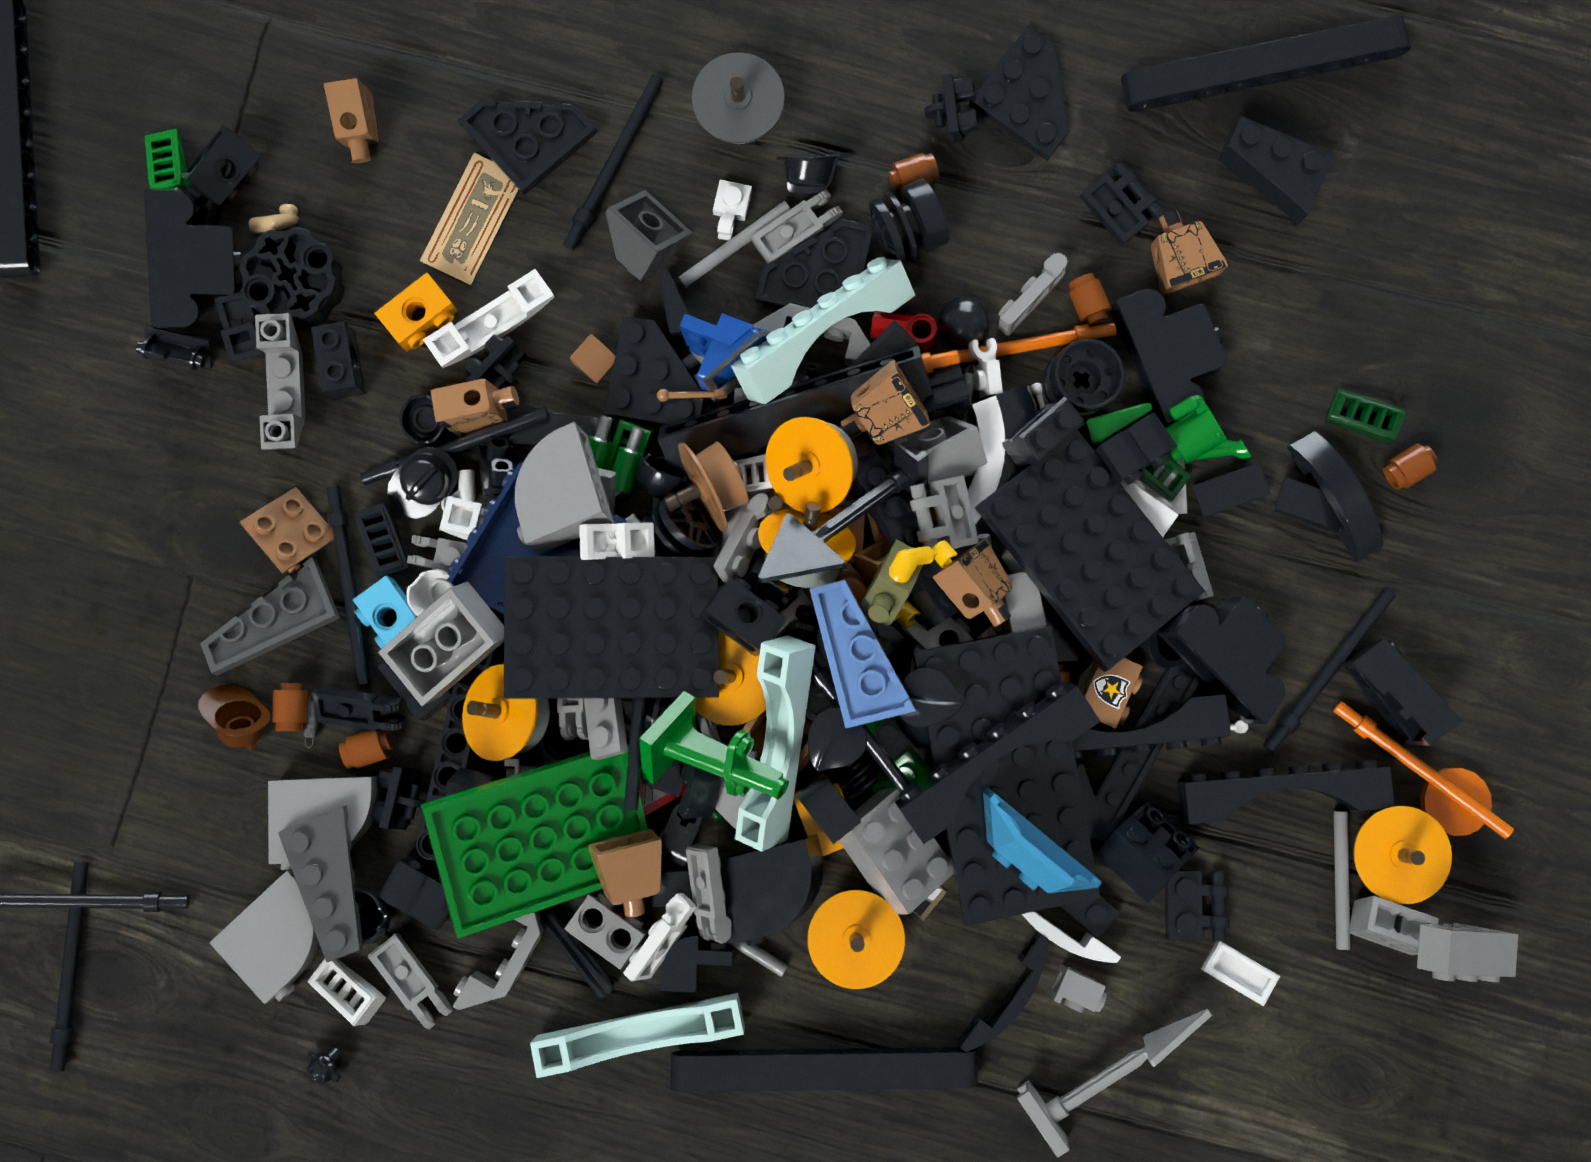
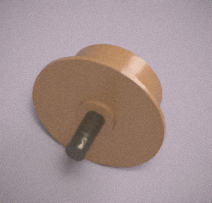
[664,441,749,532]

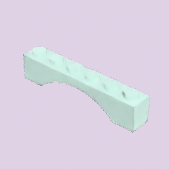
[731,257,915,404]
[735,635,816,852]
[530,993,745,1078]

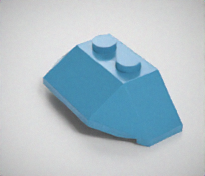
[983,787,1102,893]

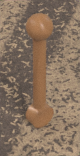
[657,389,727,402]

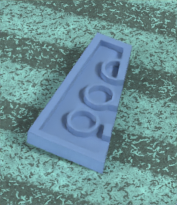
[810,580,916,728]

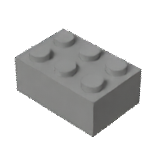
[378,581,504,706]
[839,787,954,914]

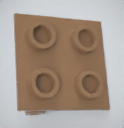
[240,487,334,574]

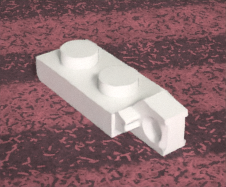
[623,893,697,981]

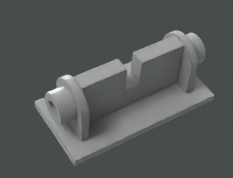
[1165,532,1214,602]

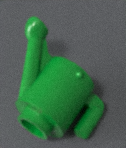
[1165,395,1251,464]

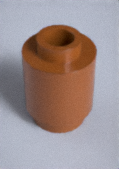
[888,153,939,191]
[1069,273,1112,326]
[1383,443,1438,490]
[272,683,309,731]
[339,729,394,769]

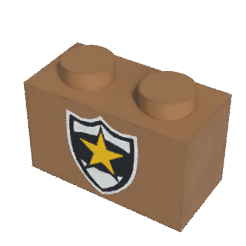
[1081,658,1144,729]

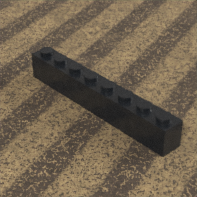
[658,345,933,475]

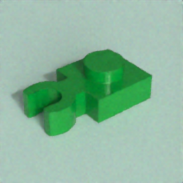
[872,747,932,792]

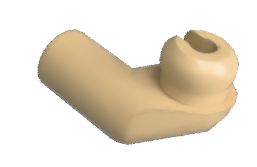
[249,204,299,234]

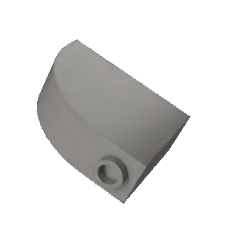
[515,422,614,555]
[268,776,380,870]
[210,870,320,1004]

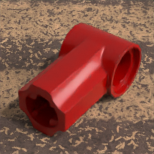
[870,311,937,352]

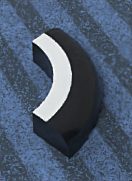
[933,385,1038,561]

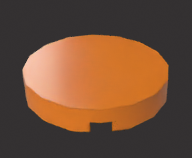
[1420,768,1492,836]

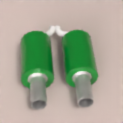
[588,415,644,496]

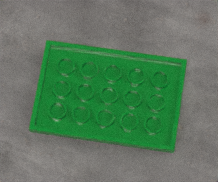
[421,743,648,939]

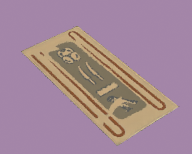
[420,153,518,285]

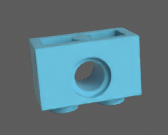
[353,576,417,649]

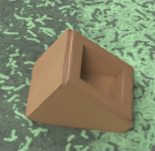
[570,334,615,384]

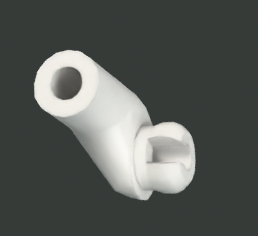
[441,470,476,512]

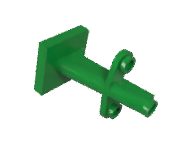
[639,691,789,800]

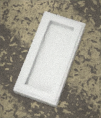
[1201,941,1280,1006]

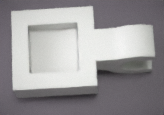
[713,180,752,241]
[969,338,1003,398]

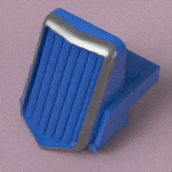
[680,313,770,391]

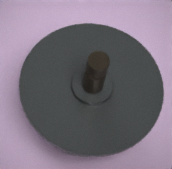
[692,52,784,144]

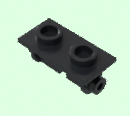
[136,325,212,370]

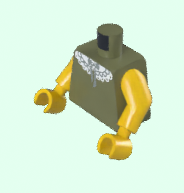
[860,539,957,628]

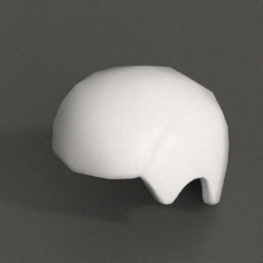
[406,569,453,617]

